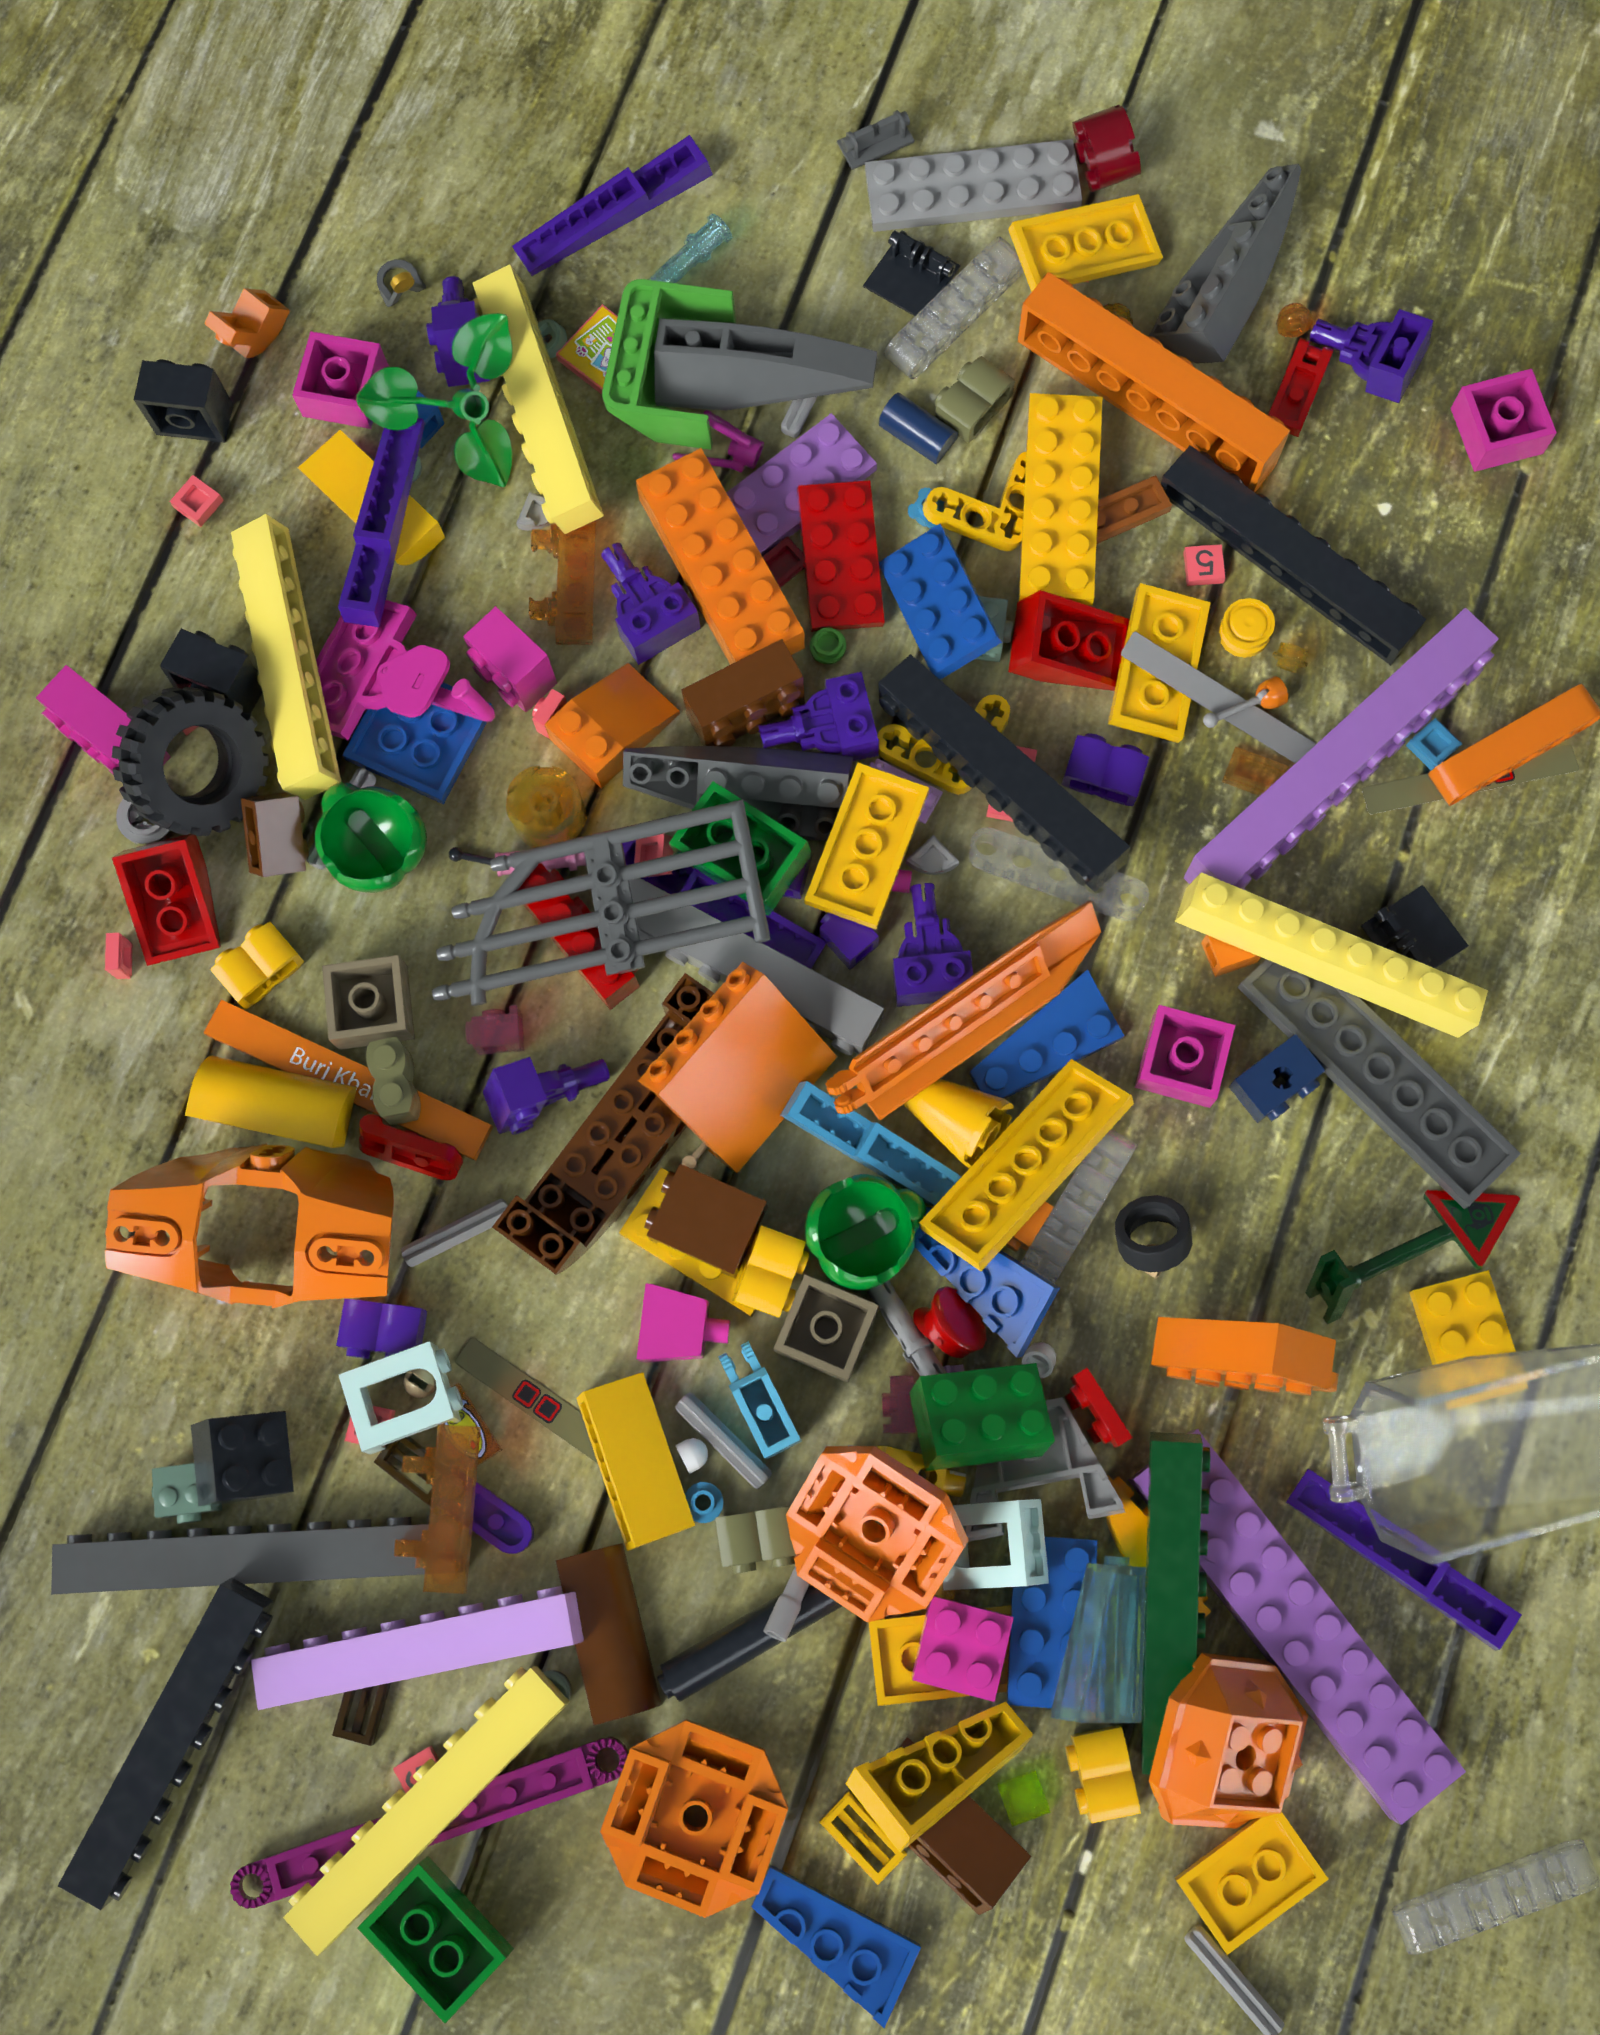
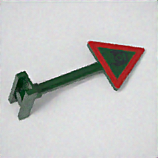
[1305,1190,1520,1325]

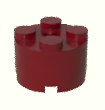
[1072,104,1141,192]

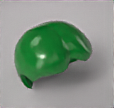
[315,783,427,893]
[805,1174,927,1290]

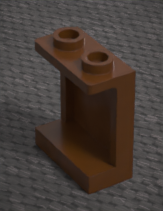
[644,1164,768,1279]

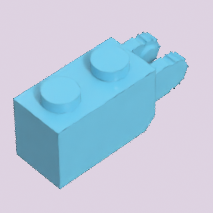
[718,1341,802,1460]

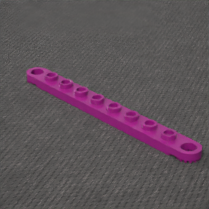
[230,1737,628,1909]

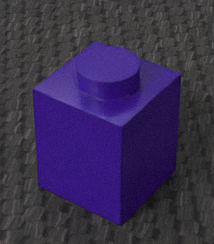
[820,913,879,970]

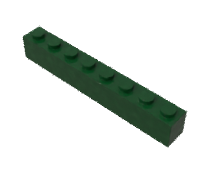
[1141,1432,1210,1775]

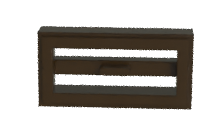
[374,1436,459,1508]
[332,1683,391,1746]

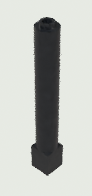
[657,1584,842,1702]

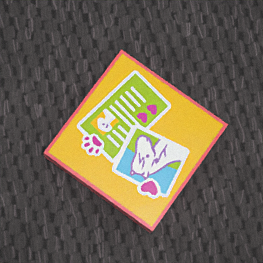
[556,304,618,394]

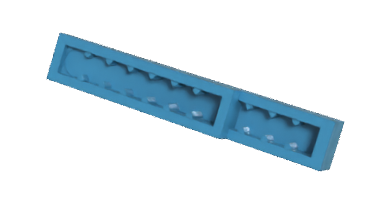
[780,1081,962,1207]

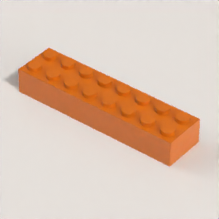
[1018,272,1290,492]

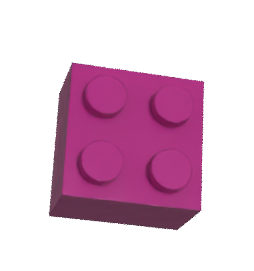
[292,331,389,429]
[1451,369,1557,472]
[463,606,557,712]
[1134,1005,1235,1108]
[912,1596,1014,1702]

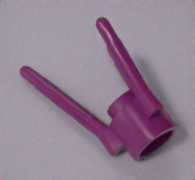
[672,410,764,473]

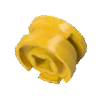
[1218,598,1275,658]

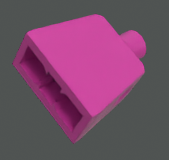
[636,1283,731,1363]

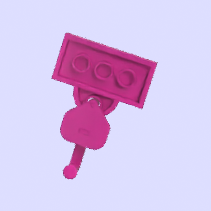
[316,600,495,740]

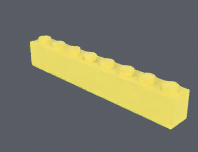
[473,264,604,534]
[231,514,341,800]
[1175,872,1488,1038]
[283,1665,570,1956]

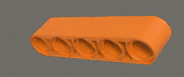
[1428,684,1600,806]

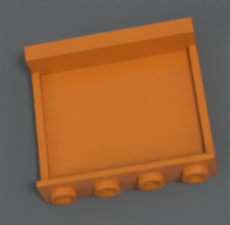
[638,962,838,1173]

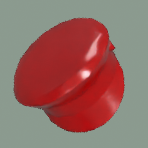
[913,1286,987,1358]

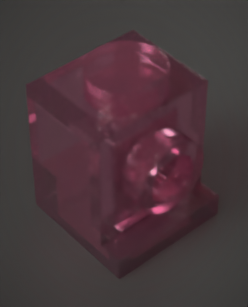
[465,1006,525,1055]
[882,1376,918,1434]

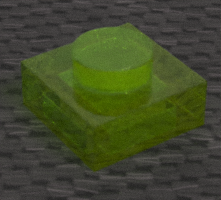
[997,1769,1051,1827]

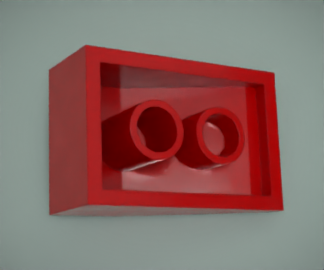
[1008,590,1130,691]
[112,834,221,966]

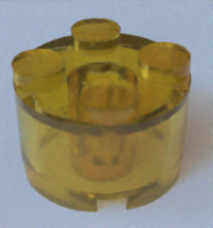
[506,765,587,848]

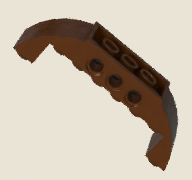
[492,973,714,1275]

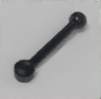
[449,847,494,865]

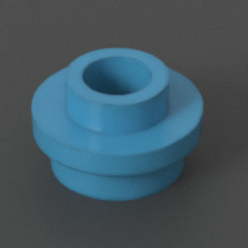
[685,1482,724,1523]

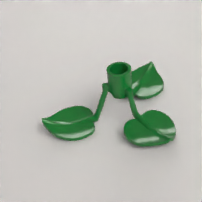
[356,313,512,487]

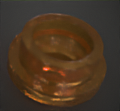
[1276,303,1313,338]

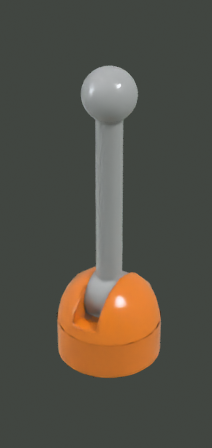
[1203,676,1288,728]

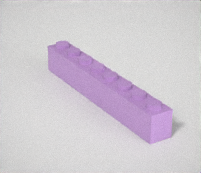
[251,1586,584,1710]

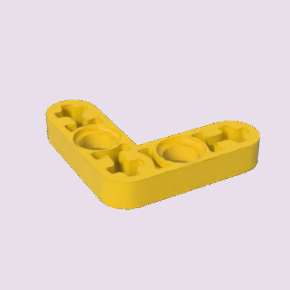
[922,452,1026,552]
[878,695,1010,795]

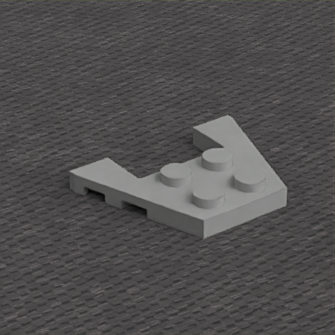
[965,1397,1125,1542]

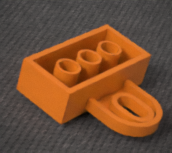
[1151,1317,1339,1396]

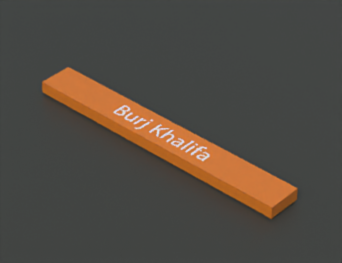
[203,1000,493,1161]

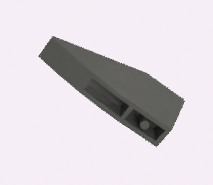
[1148,164,1302,364]
[654,319,878,411]
[623,746,853,841]

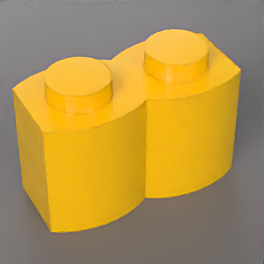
[211,922,304,1010]
[732,1225,809,1317]
[1065,1725,1141,1823]

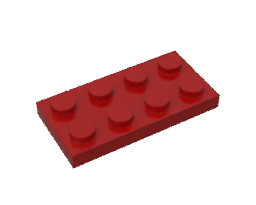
[797,480,885,632]

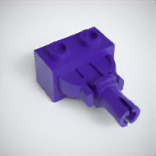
[426,276,490,387]
[1310,309,1434,403]
[601,543,701,665]
[758,672,879,761]
[893,883,973,1007]
[483,1057,610,1135]

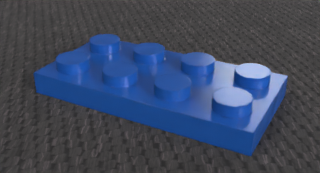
[879,524,1002,680]
[1007,1537,1098,1711]

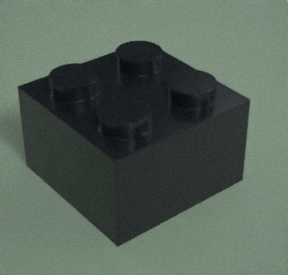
[134,359,233,443]
[160,628,263,714]
[191,1411,294,1507]

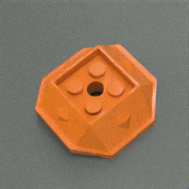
[786,1446,969,1622]
[1149,1653,1308,1829]
[600,1719,789,1918]

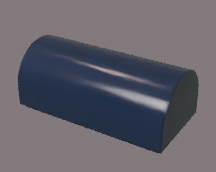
[879,392,958,465]

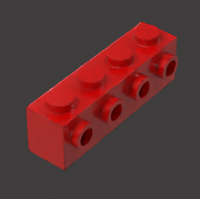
[517,863,640,1010]

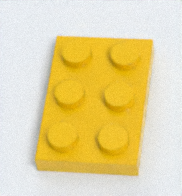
[1409,1270,1527,1408]
[1174,1812,1329,1955]

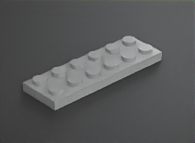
[865,139,1082,232]

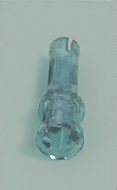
[647,213,733,283]

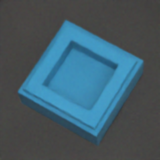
[1406,718,1462,770]

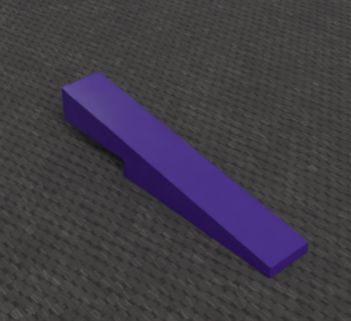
[512,135,713,276]
[338,418,425,627]
[622,840,826,969]
[1286,1469,1522,1651]

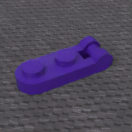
[437,1464,534,1554]

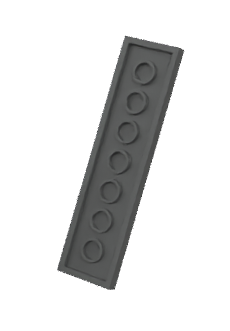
[1237,959,1521,1209]

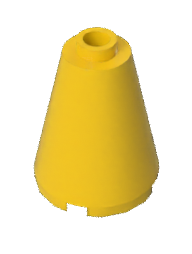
[904,1078,1014,1168]

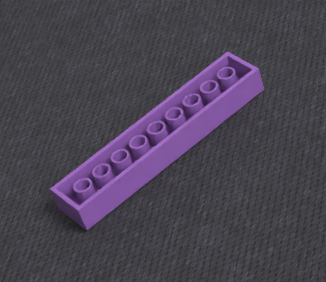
[1184,608,1499,890]
[1128,1429,1466,1825]

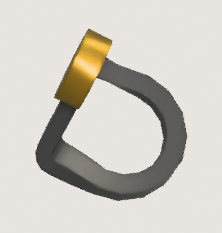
[376,259,426,307]

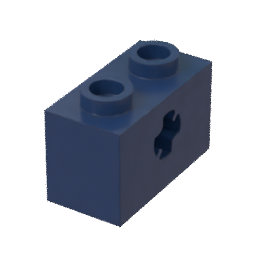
[1228,1034,1326,1123]

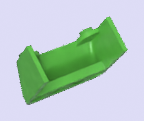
[602,279,736,450]

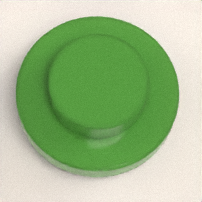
[810,628,846,664]

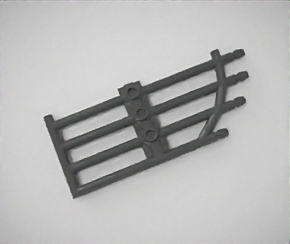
[432,799,770,1006]

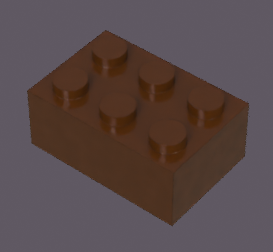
[681,639,805,746]

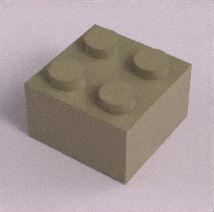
[322,955,415,1050]
[774,1275,879,1383]

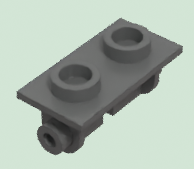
[837,110,914,170]

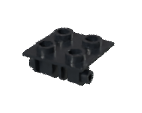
[863,230,961,321]
[1361,885,1469,968]

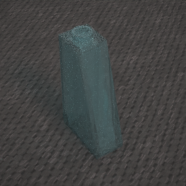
[1051,1556,1146,1723]

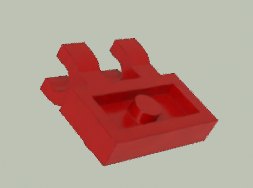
[1064,1368,1133,1448]

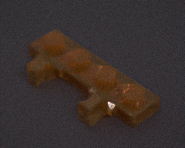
[528,520,597,645]
[394,1425,481,1594]

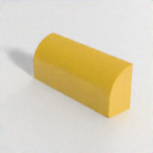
[298,430,445,566]
[185,1055,357,1148]
[576,1372,695,1551]

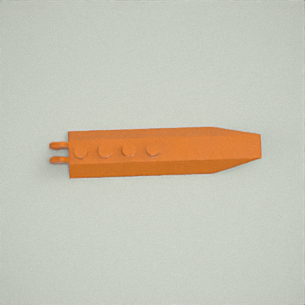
[825,901,1101,1120]

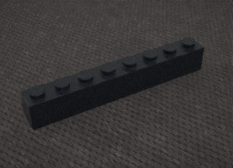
[1161,445,1426,666]
[878,654,1130,892]
[58,1578,274,1910]

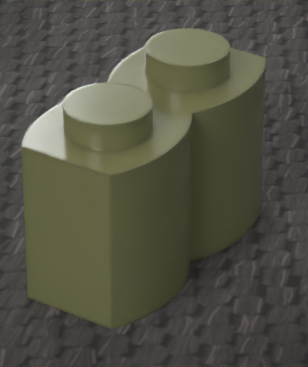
[934,356,1015,443]
[366,1037,421,1126]
[715,1506,796,1574]

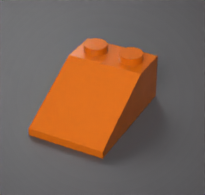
[544,663,680,789]

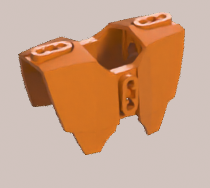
[105,1143,394,1309]

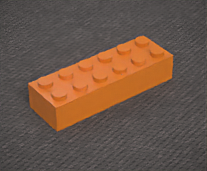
[636,448,805,665]

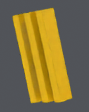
[819,1790,907,1885]

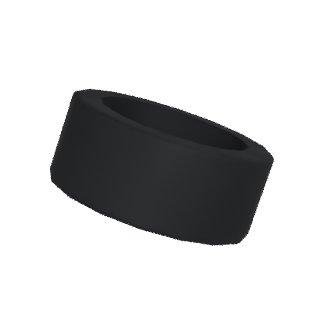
[1115,1195,1193,1273]

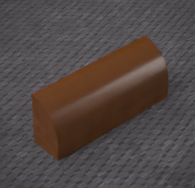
[555,1543,662,1725]
[894,1737,1031,1915]

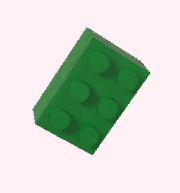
[669,781,812,916]
[909,1363,1055,1471]
[357,1856,514,2024]

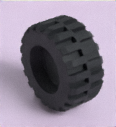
[112,687,270,836]

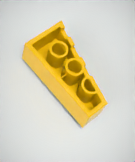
[845,1701,1033,1853]

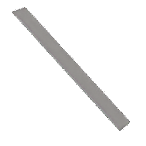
[1121,632,1316,763]

